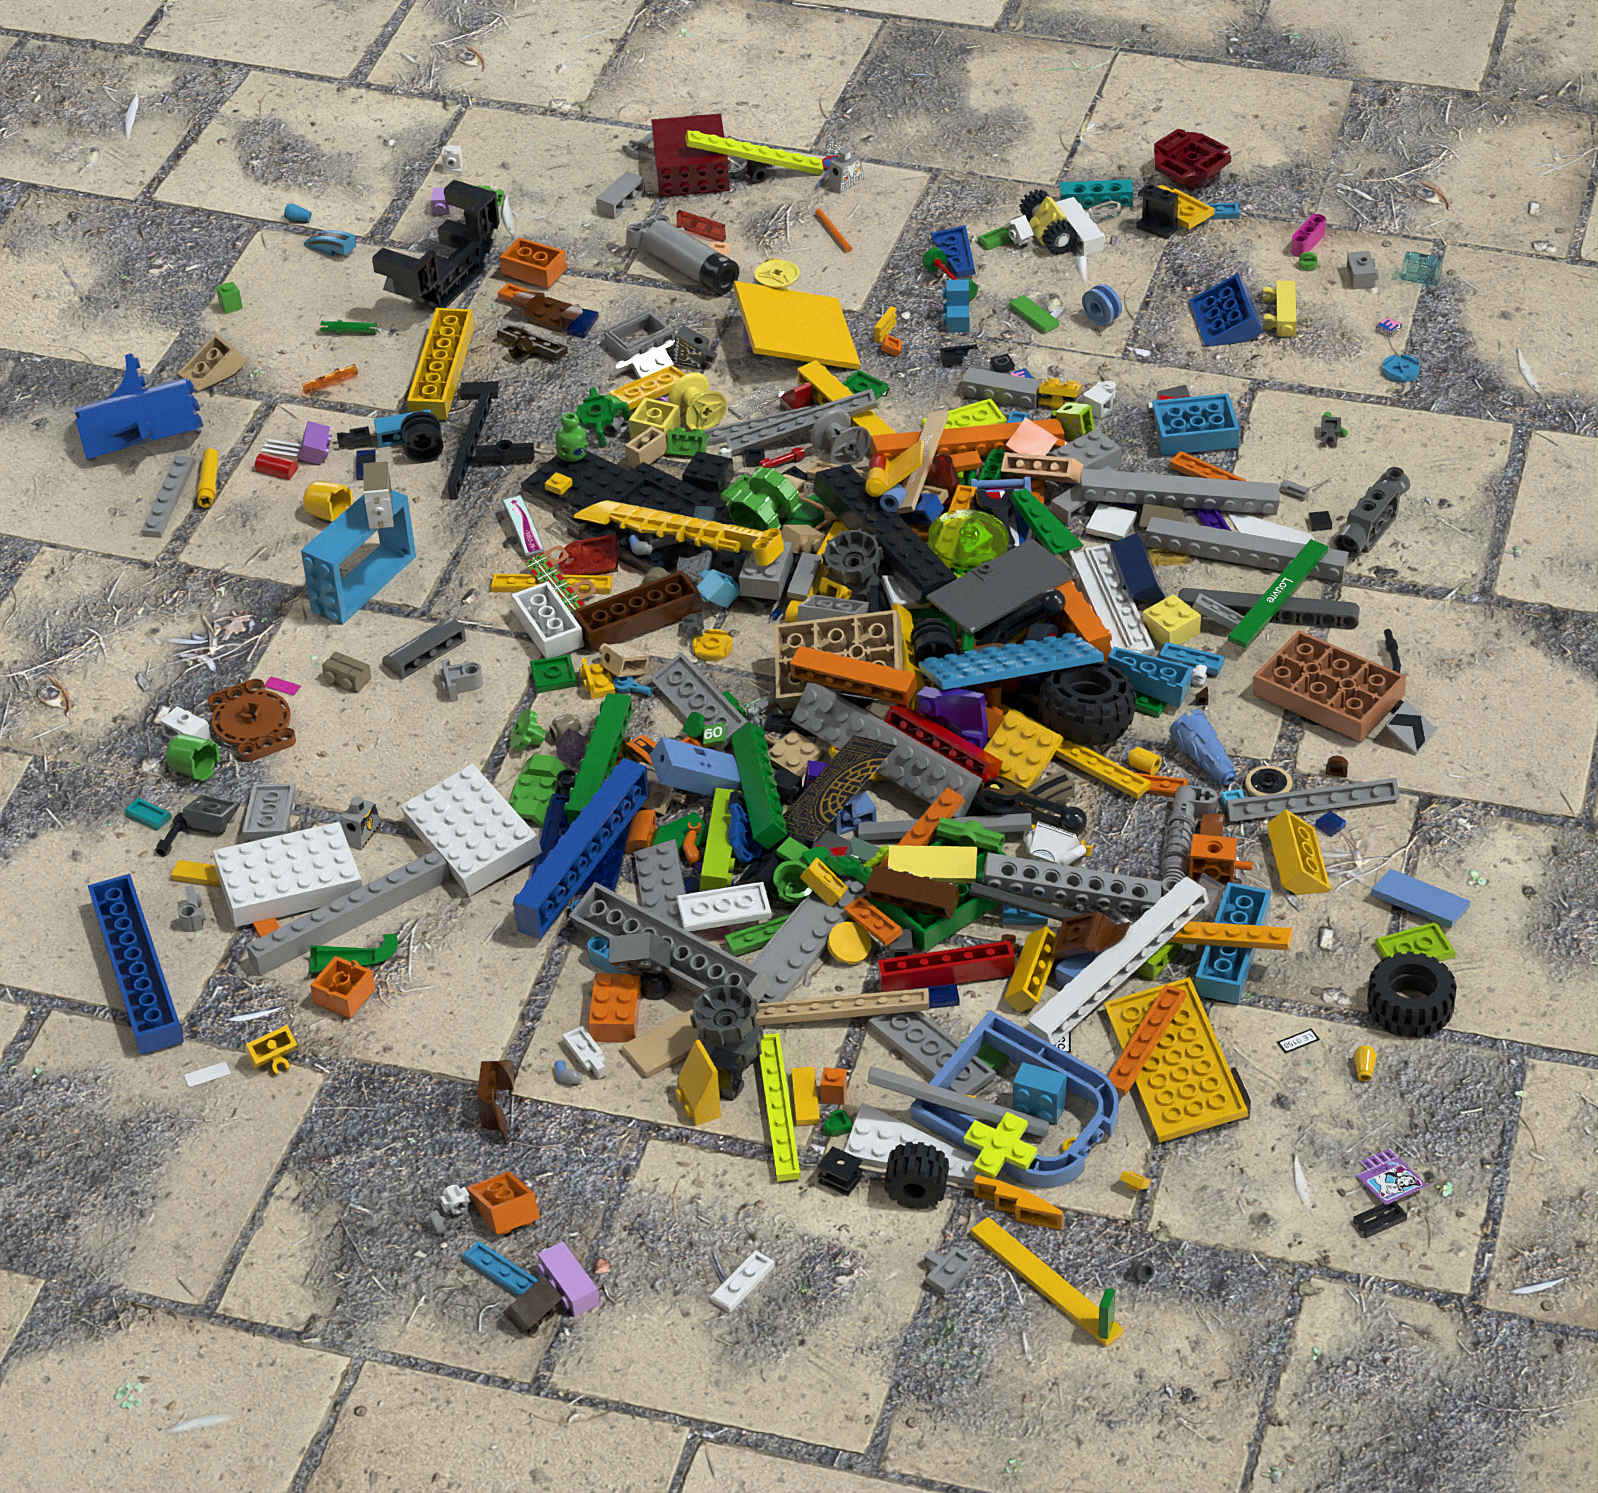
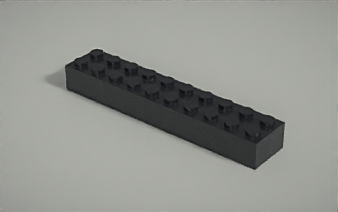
[813,464,957,605]

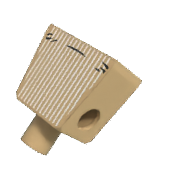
[599,643,650,677]

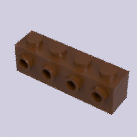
[865,865,960,919]

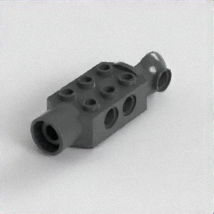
[1334,467,1411,558]

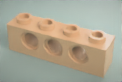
[1001,453,1084,484]

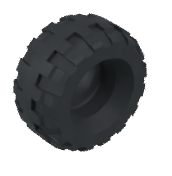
[1038,662,1136,746]

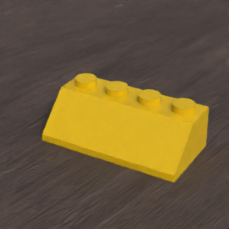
[1267,809,1331,895]

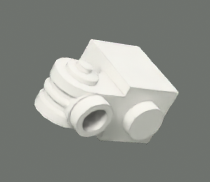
[1082,381,1116,419]

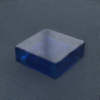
[1315,810,1346,837]

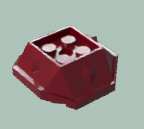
[1154,129,1231,190]

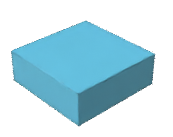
[1220,789,1245,812]

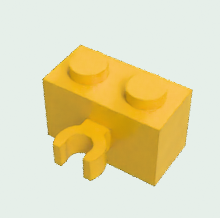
[245,1025,297,1075]

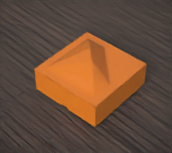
[881,334,902,357]

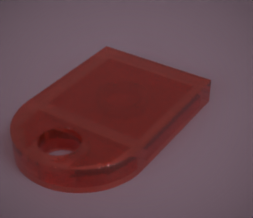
[559,534,618,575]

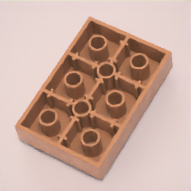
[1253,630,1406,742]

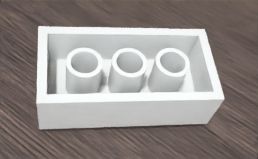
[512,581,584,659]

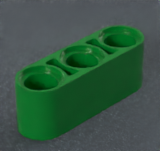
[979,449,1006,490]

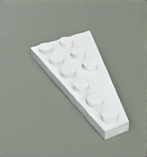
[844,1102,984,1186]

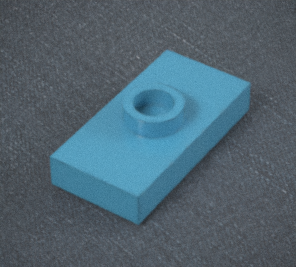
[1003,903,1048,924]

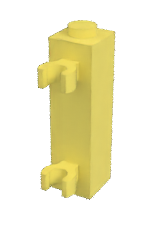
[1263,280,1296,337]

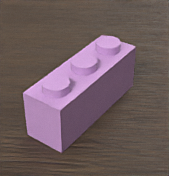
[537,1241,600,1317]

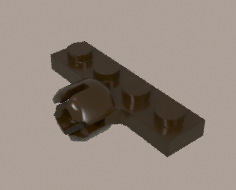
[497,324,568,361]

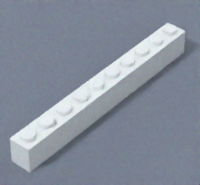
[1028,876,1209,1045]

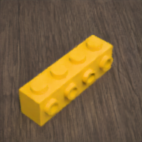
[1004,926,1057,1013]

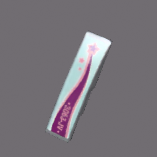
[502,494,545,559]

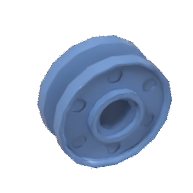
[1082,284,1122,326]

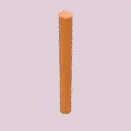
[815,208,852,253]

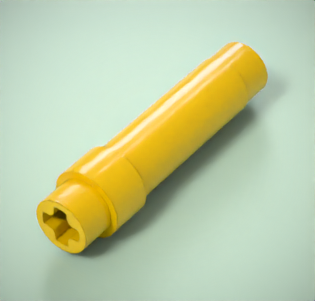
[196,448,219,508]

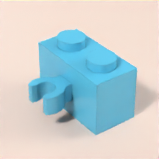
[697,568,740,608]

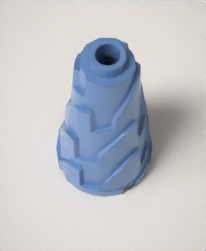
[1168,709,1236,785]

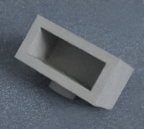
[1346,251,1379,289]

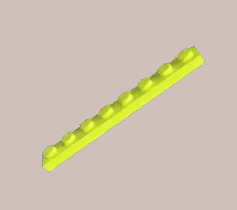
[685,130,823,175]
[759,1033,801,1181]

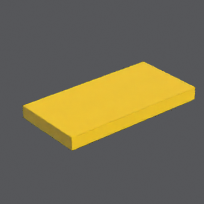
[608,365,687,410]

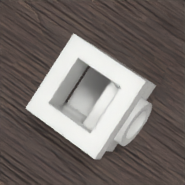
[442,145,463,174]
[1003,215,1034,246]

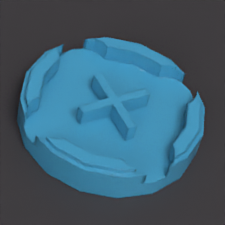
[1382,354,1420,383]

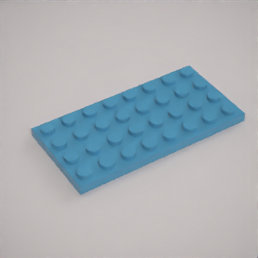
[918,633,1104,690]

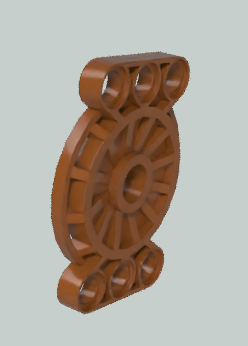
[207,679,296,762]

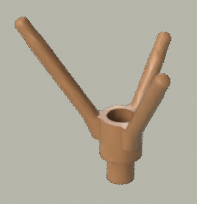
[800,496,839,531]

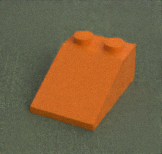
[466,1171,540,1235]

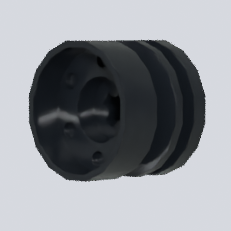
[400,411,444,463]
[910,619,957,669]

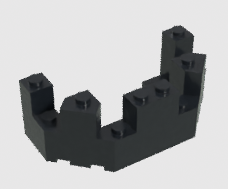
[372,180,500,308]

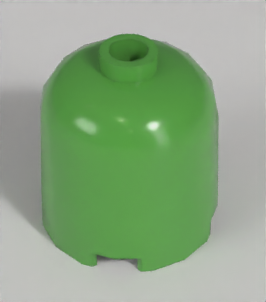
[166,734,220,781]

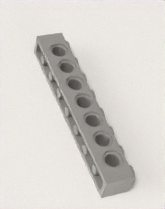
[982,853,1162,914]

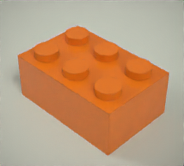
[500,237,567,288]
[589,973,641,1042]

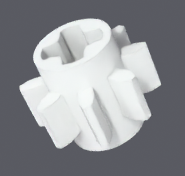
[440,1185,471,1214]

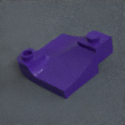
[917,686,988,750]

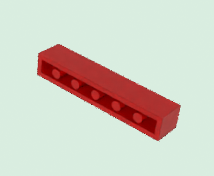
[884,705,1003,783]
[878,940,1015,992]

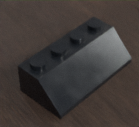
[734,834,815,898]

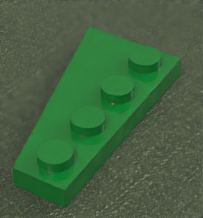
[1009,488,1084,556]

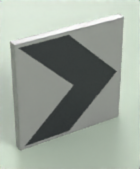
[1385,700,1436,755]

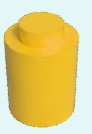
[1127,747,1162,775]

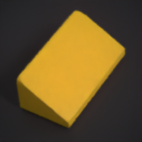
[800,857,848,906]

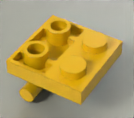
[1038,378,1083,409]

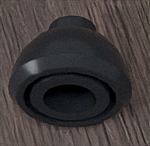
[641,972,672,999]

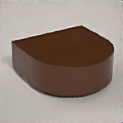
[1326,756,1349,778]

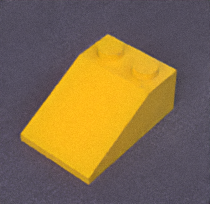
[675,1039,721,1126]

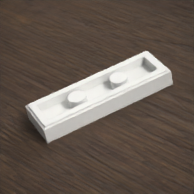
[710,1250,775,1313]

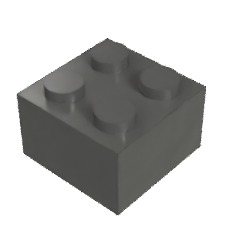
[609,932,670,976]

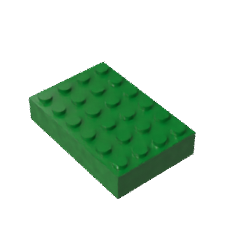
[867,837,1016,952]

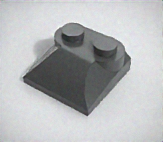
[182,795,240,834]

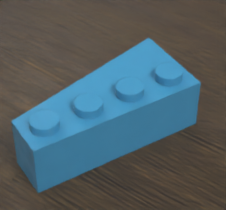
[1107,647,1194,708]

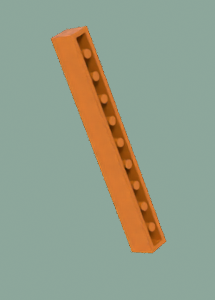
[870,418,1065,462]

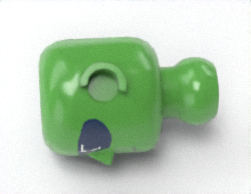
[555,413,588,462]

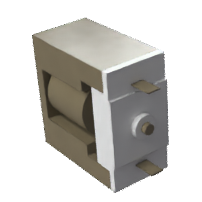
[363,461,394,529]

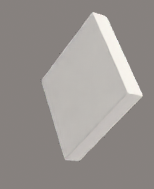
[1086,503,1137,541]

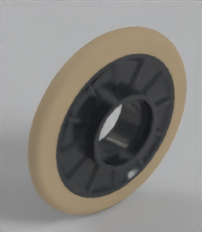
[1245,766,1292,796]

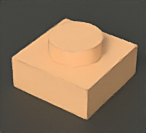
[710,242,730,257]

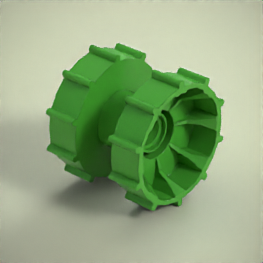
[725,466,803,531]

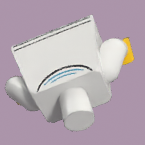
[1025,822,1094,866]

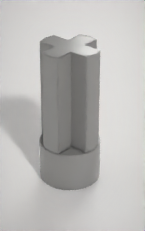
[1280,479,1310,499]

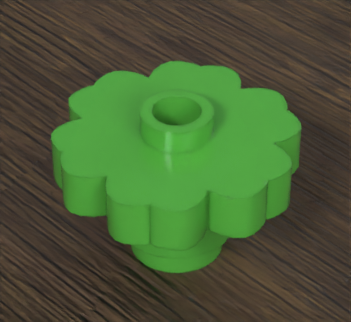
[510,709,546,751]

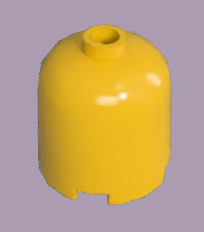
[303,481,353,522]

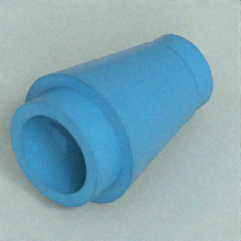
[284,203,312,222]

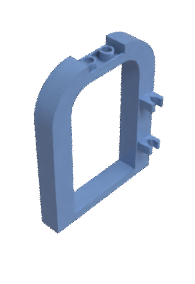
[910,1010,1119,1188]

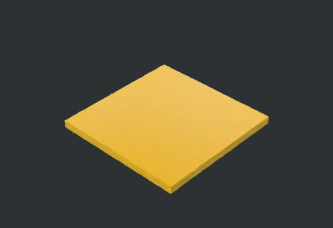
[733,281,861,370]

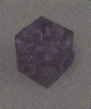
[555,728,586,766]

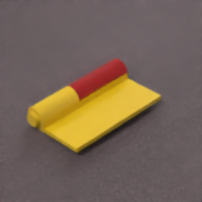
[866,439,924,497]

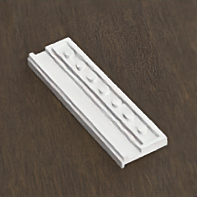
[1067,544,1155,655]

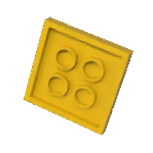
[984,710,1063,789]

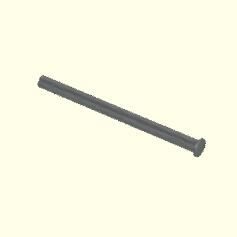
[969,882,1118,925]

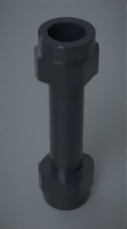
[155,812,187,857]

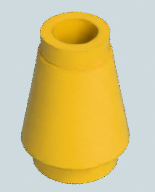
[1354,1045,1377,1082]

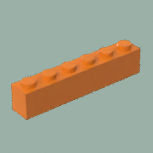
[790,646,917,706]

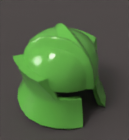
[773,860,812,905]

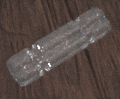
[825,140,855,156]

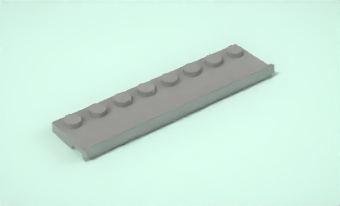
[750,875,867,1003]

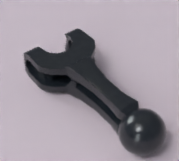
[973,488,1017,557]
[974,589,1066,646]
[978,777,1087,834]

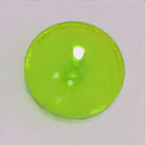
[928,509,1009,570]

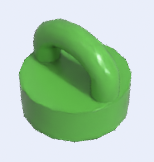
[1299,252,1317,271]

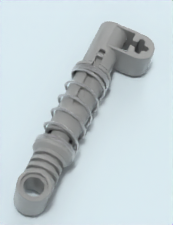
[1161,785,1218,897]

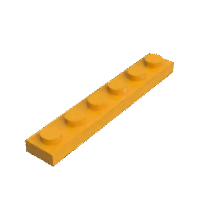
[1166,921,1293,950]

